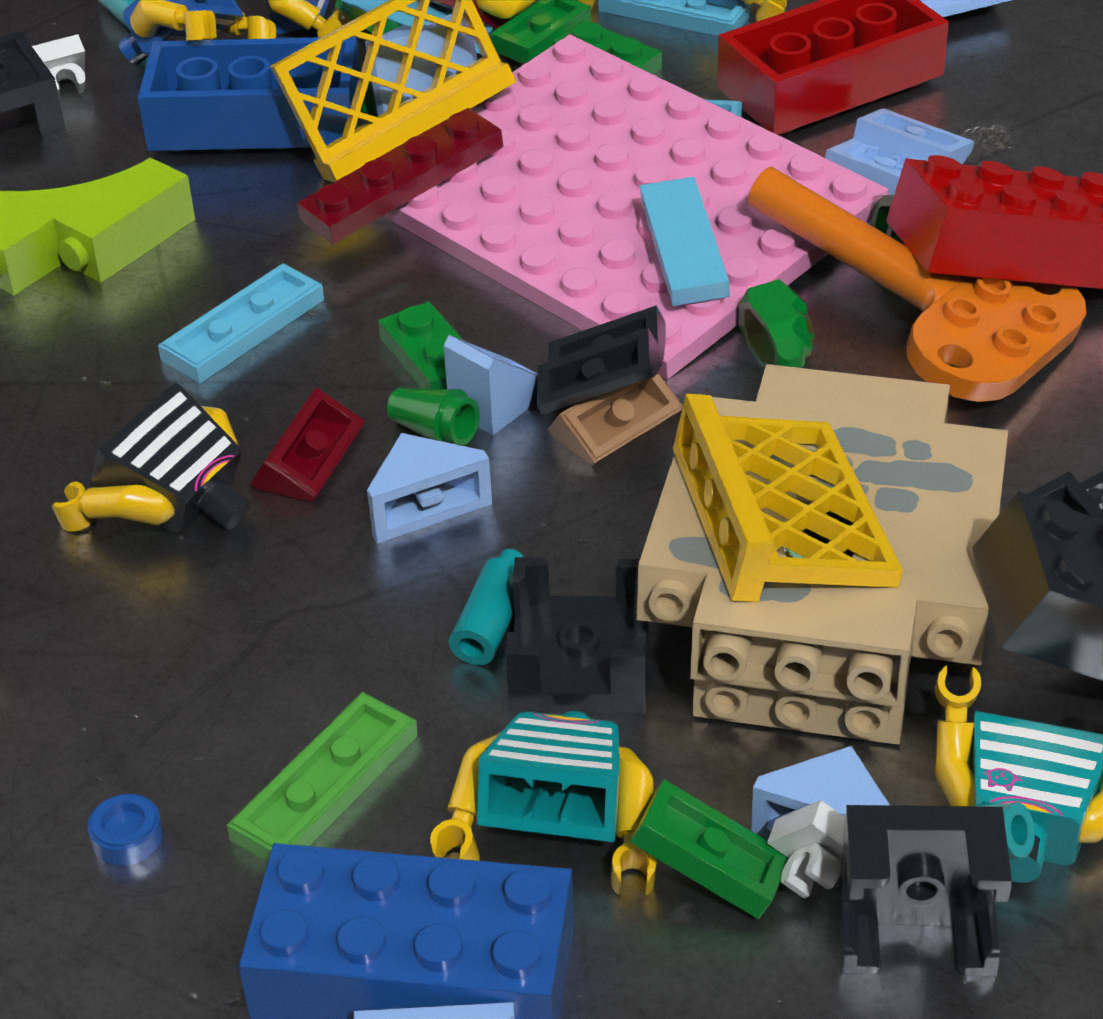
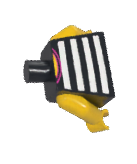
[51,382,251,533]

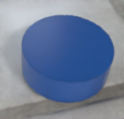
[88,794,163,866]

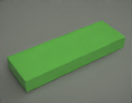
[227,692,418,863]

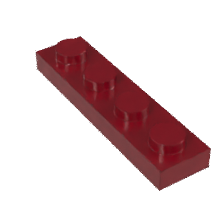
[297,108,504,245]

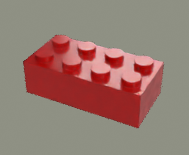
[717,0,949,135]
[886,155,1103,289]

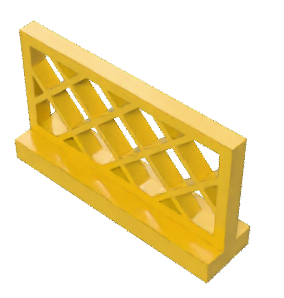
[270,0,517,182]
[673,393,904,602]

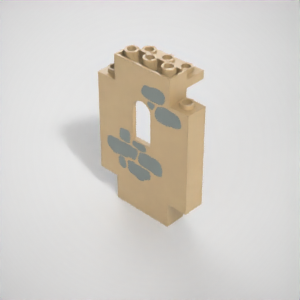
[637,364,1008,745]

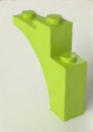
[0,157,195,296]

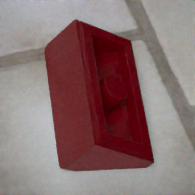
[249,387,365,502]

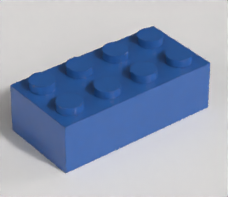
[138,37,360,153]
[239,843,574,1019]

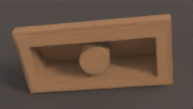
[548,373,683,466]

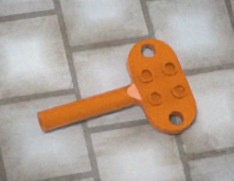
[748,166,1086,402]

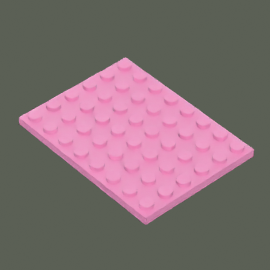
[384,35,889,380]

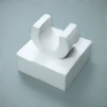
[32,34,85,99]
[767,800,845,898]

